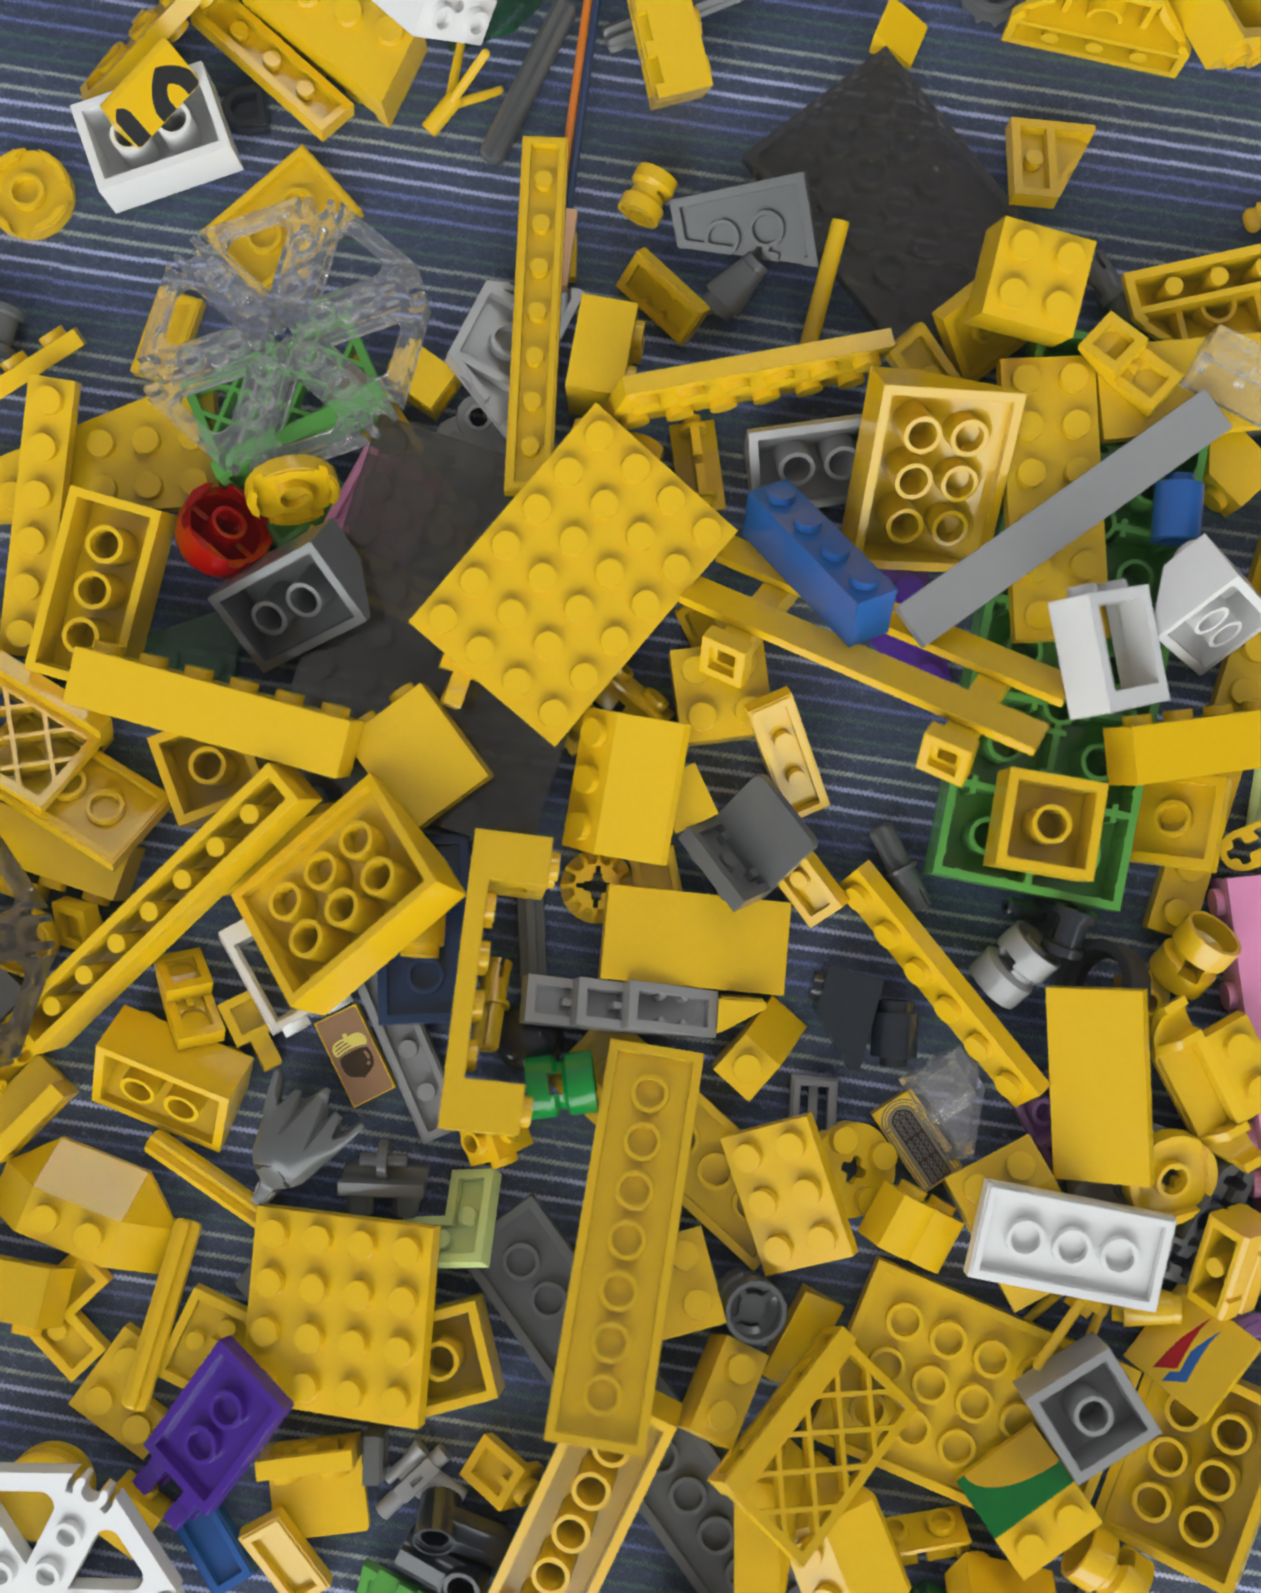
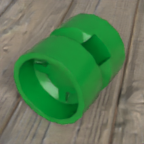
[524,1050,598,1120]

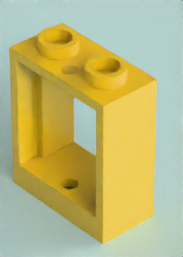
[1168,0,1261,71]

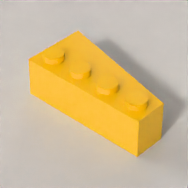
[242,0,428,128]

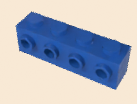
[743,478,898,647]

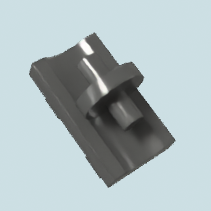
[338,1139,429,1218]

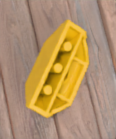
[1001,0,1192,79]
[1121,243,1261,341]
[0,1136,176,1274]
[790,1451,911,1593]

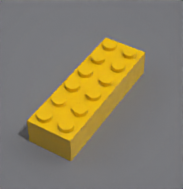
[487,1390,683,1593]

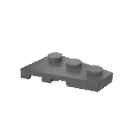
[669,171,820,268]

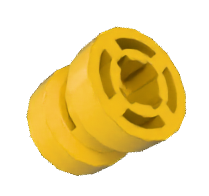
[617,162,678,229]

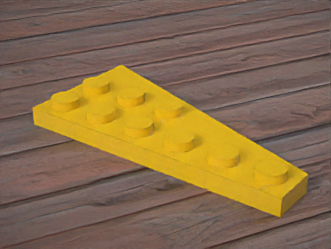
[80,0,214,101]

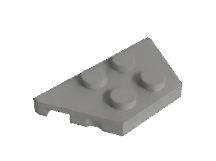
[445,280,585,438]

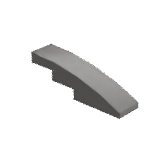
[519,973,718,1039]

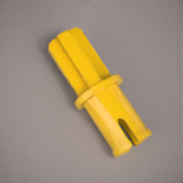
[471,957,513,1052]

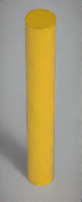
[799,218,850,344]

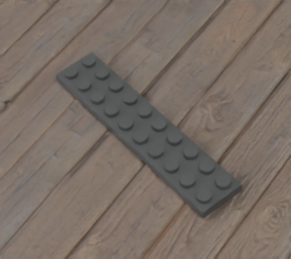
[467,1192,802,1593]

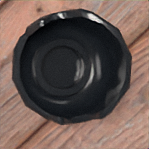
[496,1001,565,1074]

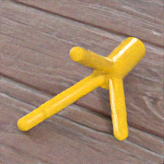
[421,42,504,137]

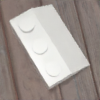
[1154,533,1261,676]

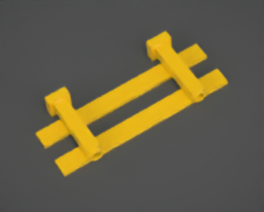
[679,535,1066,787]

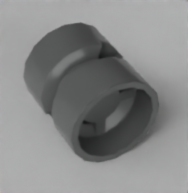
[717,1266,787,1344]

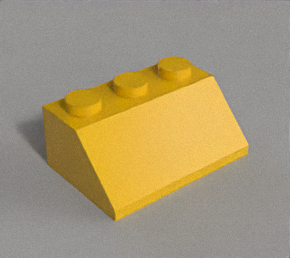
[562,707,691,866]
[91,1005,254,1153]

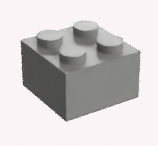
[1012,1331,1162,1486]

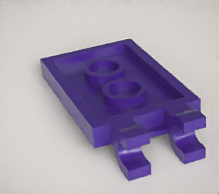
[132,1335,295,1531]

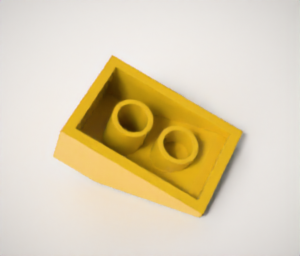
[942,1134,1062,1313]

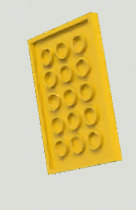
[408,402,738,747]
[811,1255,1142,1551]

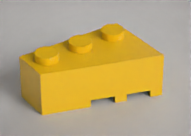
[627,0,713,111]

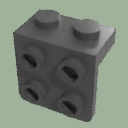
[678,774,818,912]

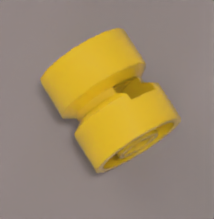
[1149,910,1242,1000]
[1061,1525,1155,1593]

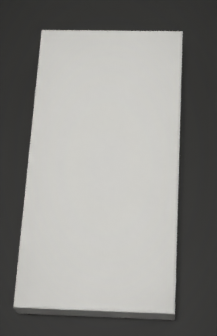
[963,1178,1177,1312]

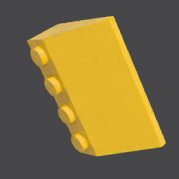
[841,366,1027,572]
[231,773,467,1016]
[1094,1373,1261,1593]

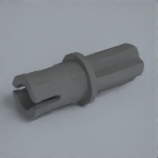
[870,822,933,913]

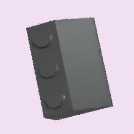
[207,517,371,673]

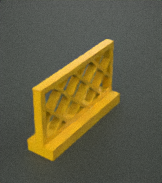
[0,650,114,814]
[707,1326,918,1568]

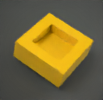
[51,896,102,950]

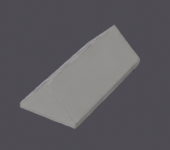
[743,414,862,508]

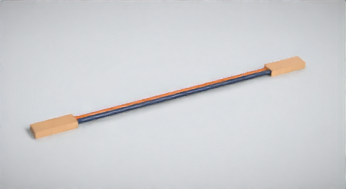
[562,0,601,291]

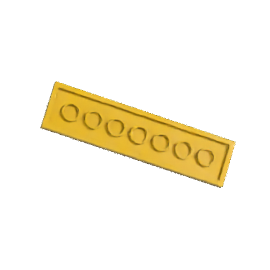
[544,1038,704,1458]

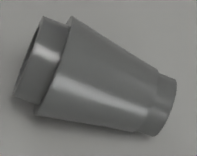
[701,251,769,322]

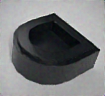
[222,84,271,135]

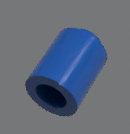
[1150,472,1205,547]

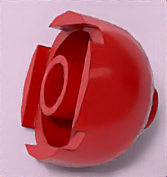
[175,482,272,578]

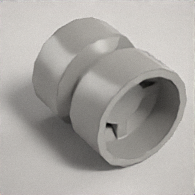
[969,920,1061,1010]

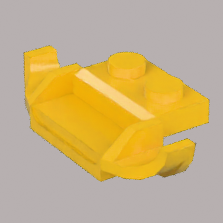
[1150,995,1261,1174]

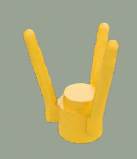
[1022,1293,1112,1370]

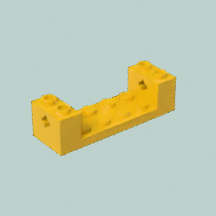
[437,828,560,1137]

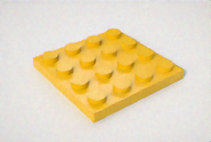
[244,1203,441,1429]

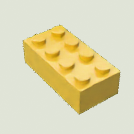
[24,485,177,681]

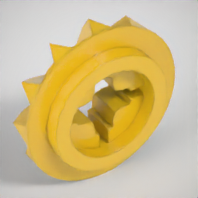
[560,852,634,924]

